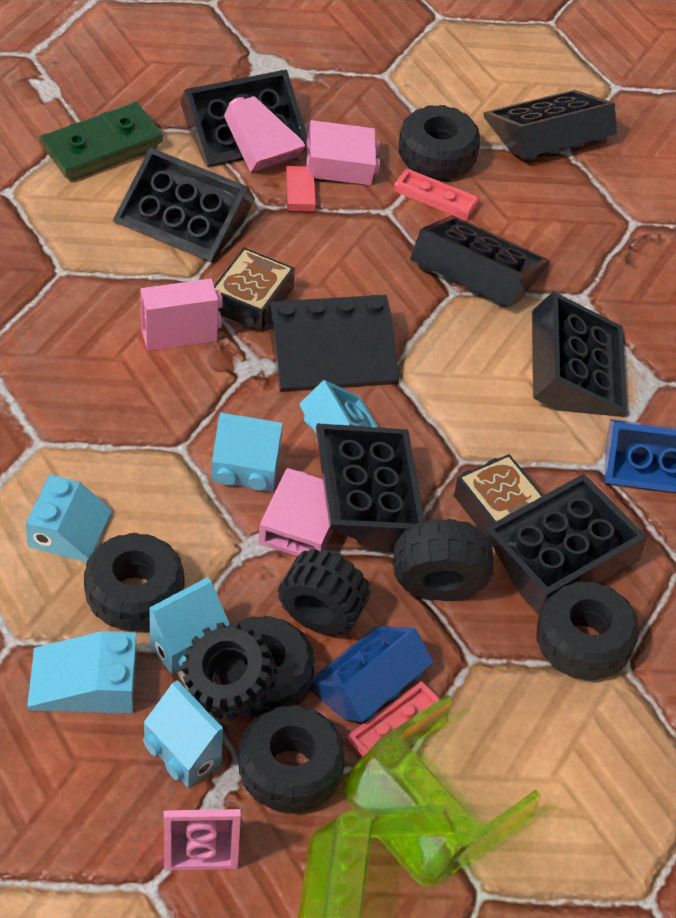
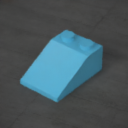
[27,631,137,714]

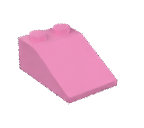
[164,809,241,871]

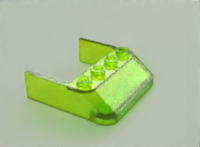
[342,694,540,886]
[298,805,455,918]

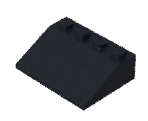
[180,69,307,167]
[483,89,617,160]
[112,147,255,263]
[410,215,550,307]
[532,291,627,417]
[268,294,399,392]
[316,423,425,552]
[484,474,647,615]

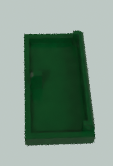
[39,101,163,181]

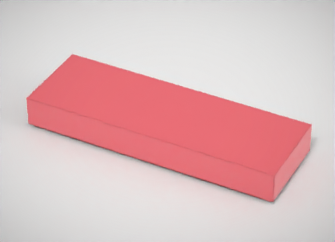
[394,168,480,221]
[344,681,444,767]

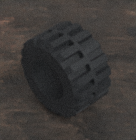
[278,549,371,636]
[182,622,277,720]

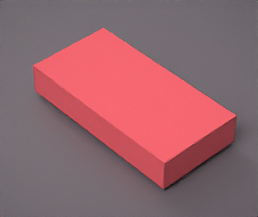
[286,166,315,212]

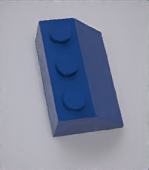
[604,419,676,492]
[310,626,433,722]

